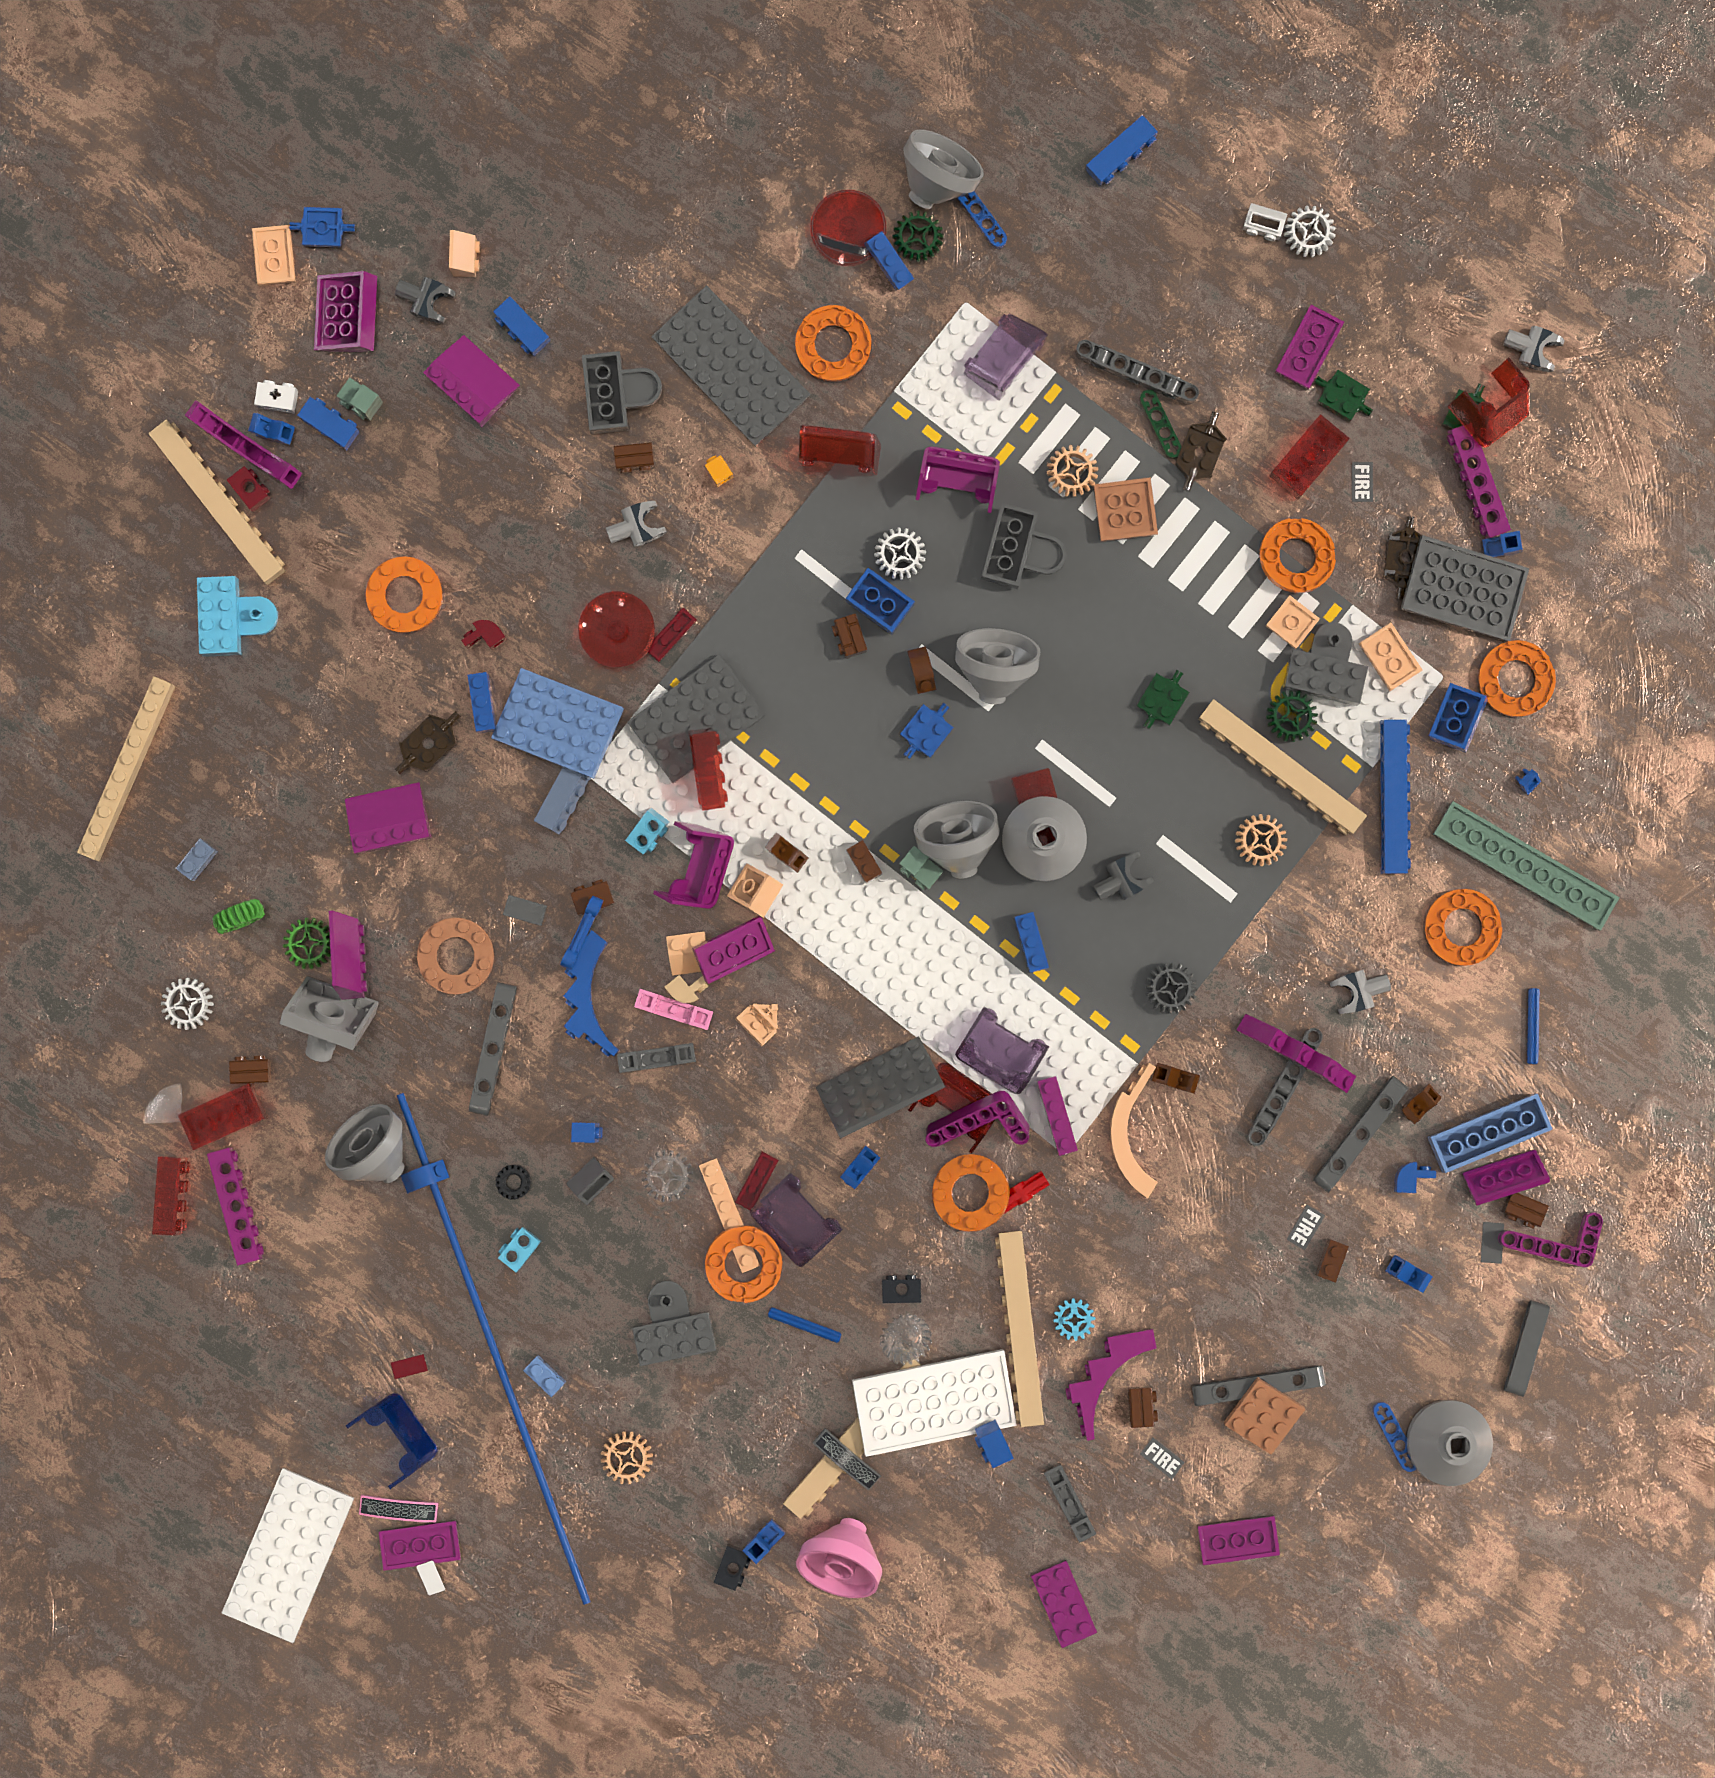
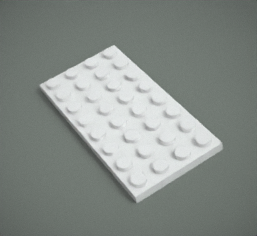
[852,1349,1017,1457]
[222,1468,354,1643]

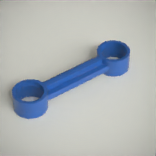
[560,896,603,970]

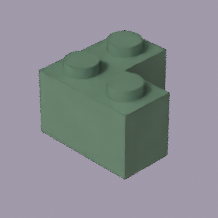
[337,377,383,420]
[899,846,943,890]

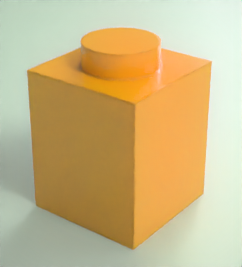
[705,455,734,487]

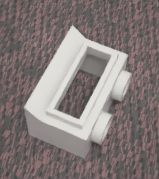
[1243,203,1288,241]

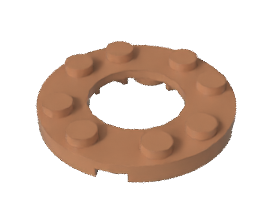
[417,918,495,995]

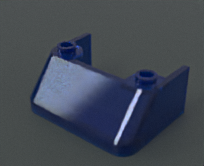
[345,1393,438,1489]

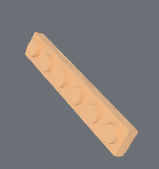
[699,1158,760,1273]

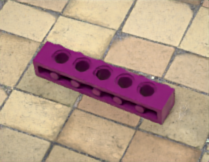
[1447,422,1511,539]
[207,1147,264,1266]

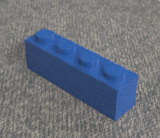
[1085,115,1158,186]

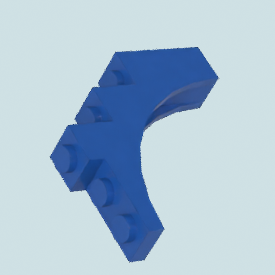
[564,930,620,1057]

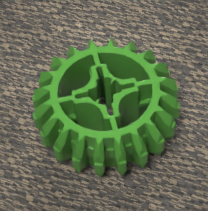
[212,899,265,934]
[283,918,331,969]

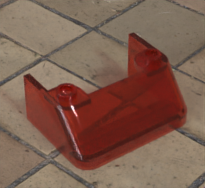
[1447,358,1530,447]
[799,425,881,475]
[908,1062,1003,1154]

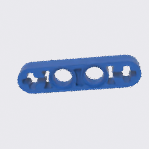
[957,191,1007,249]
[1372,1402,1416,1472]

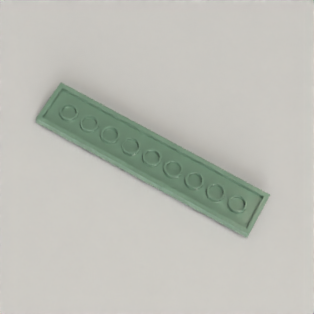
[1433,801,1620,931]

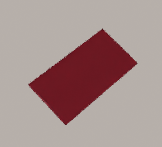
[391,1354,428,1379]

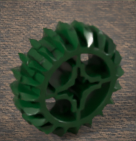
[892,211,944,263]
[1266,690,1318,742]

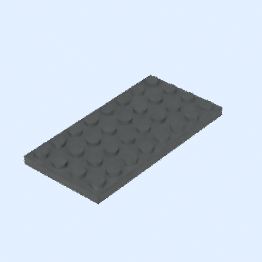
[651,285,811,447]

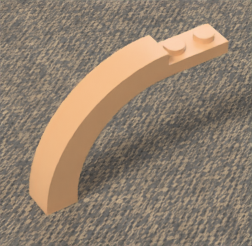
[1110,1063,1158,1198]

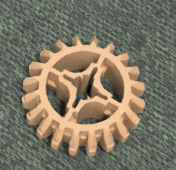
[1047,445,1098,497]
[1235,814,1287,866]
[601,1431,653,1484]

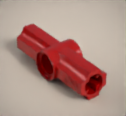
[1004,1171,1050,1214]

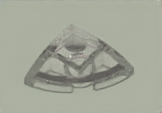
[144,1084,182,1124]

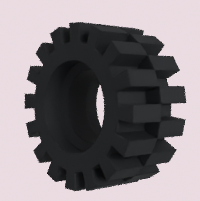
[495,1165,531,1200]

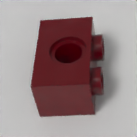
[227,466,271,512]

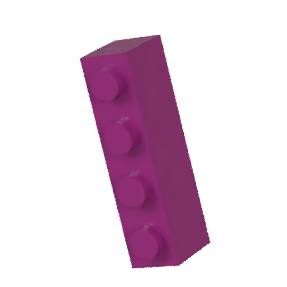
[1037,1076,1078,1156]

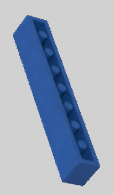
[1380,720,1411,874]

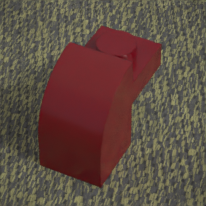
[461,620,507,650]

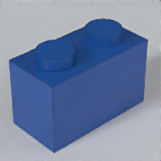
[974,1419,1014,1468]

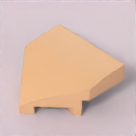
[735,1004,778,1046]

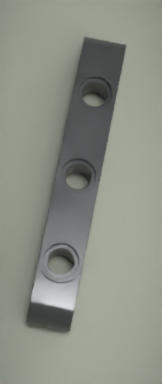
[1075,340,1199,405]
[469,982,517,1116]
[1247,1028,1323,1146]
[1313,1076,1409,1193]
[1192,1366,1326,1406]

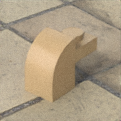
[665,975,709,1004]

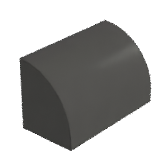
[566,1157,614,1205]

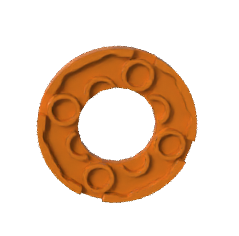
[795,305,871,382]
[1259,518,1336,593]
[366,557,443,633]
[1478,640,1556,717]
[1424,889,1502,966]
[932,1154,1010,1232]
[705,1225,782,1303]

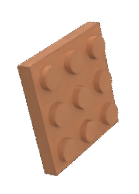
[1093,477,1158,542]
[1224,1377,1306,1455]

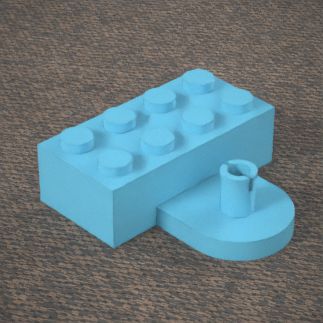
[197,576,278,657]

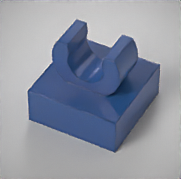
[1515,769,1541,795]

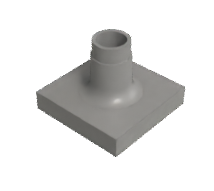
[280,976,379,1062]

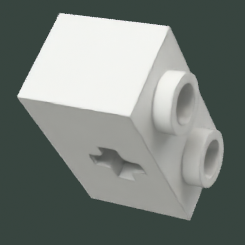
[254,380,298,414]

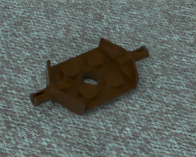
[1175,411,1227,492]
[1383,516,1422,600]
[395,711,461,775]

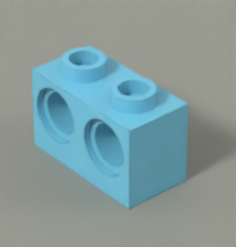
[625,808,669,854]
[498,1227,541,1272]

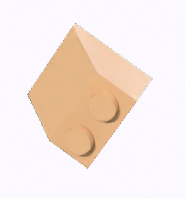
[449,230,480,277]
[727,863,783,918]
[666,932,706,976]

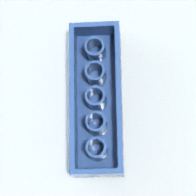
[1427,1093,1552,1173]

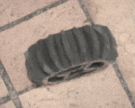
[1145,962,1197,1014]

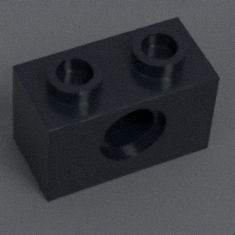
[882,1275,921,1303]
[713,1544,751,1591]

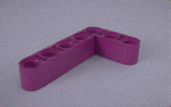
[925,1091,1029,1147]
[1498,1212,1603,1267]

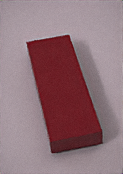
[645,607,697,662]
[735,1151,779,1211]

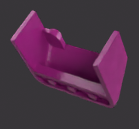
[916,447,1000,513]
[653,821,734,909]

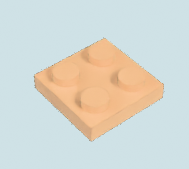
[1266,595,1320,649]

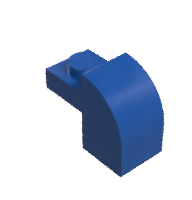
[248,413,295,445]
[1482,531,1523,557]
[840,1146,880,1189]
[401,1160,449,1194]
[1394,1162,1436,1193]
[1385,1255,1433,1293]
[742,1519,786,1564]

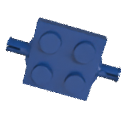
[289,207,355,247]
[899,703,954,759]

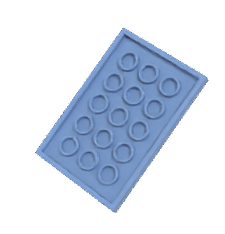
[491,668,624,779]

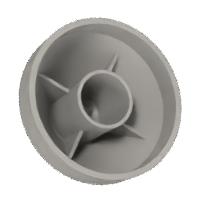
[903,130,984,209]
[955,628,1041,704]
[1002,797,1087,882]
[914,801,1000,879]
[325,1104,404,1183]
[1406,1400,1493,1486]

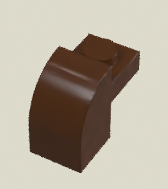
[907,646,937,694]
[765,832,809,873]
[1152,1063,1200,1094]
[1402,1084,1441,1125]

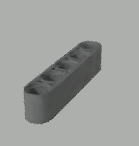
[1504,1300,1550,1397]

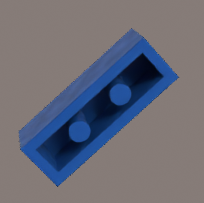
[864,231,914,290]
[493,296,550,356]
[297,397,359,451]
[467,672,496,734]
[1014,912,1049,974]
[571,1122,603,1143]

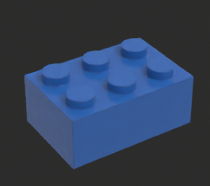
[845,568,915,635]
[1429,683,1488,753]

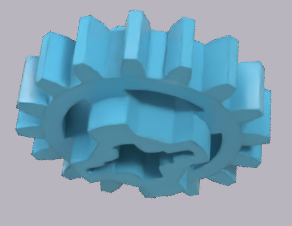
[1053,1298,1095,1341]

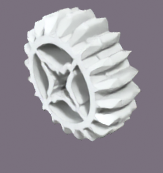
[1284,206,1336,257]
[874,528,926,580]
[161,978,214,1030]

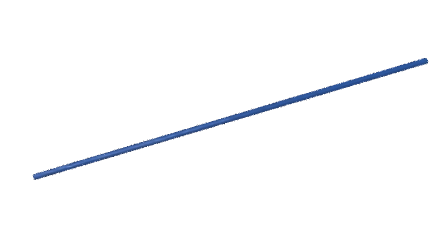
[397,1093,591,1605]

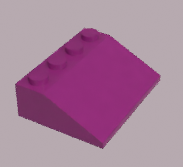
[314,271,377,352]
[423,335,520,428]
[345,782,432,855]
[329,910,367,1000]

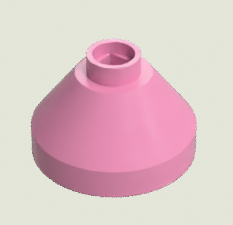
[796,1518,882,1598]

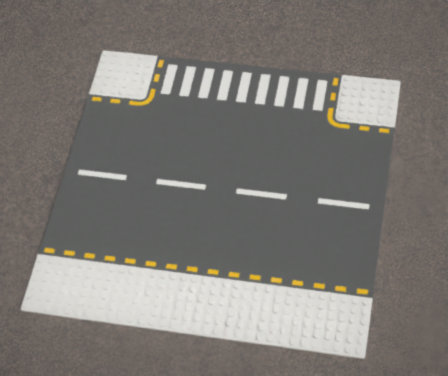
[591,303,1443,1155]

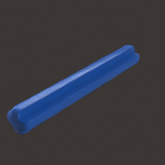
[1527,988,1540,1064]
[768,1307,841,1343]

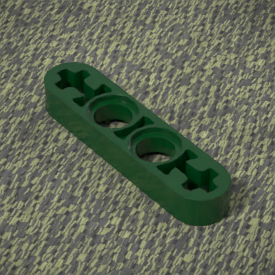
[1140,389,1182,459]

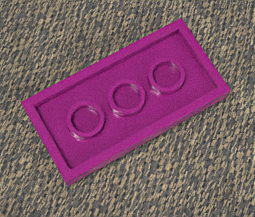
[1275,305,1344,390]
[692,916,775,984]
[1463,1149,1550,1206]
[1197,1515,1280,1565]
[378,1520,461,1571]
[1031,1560,1097,1648]

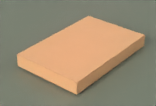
[252,225,296,286]
[1359,623,1422,691]

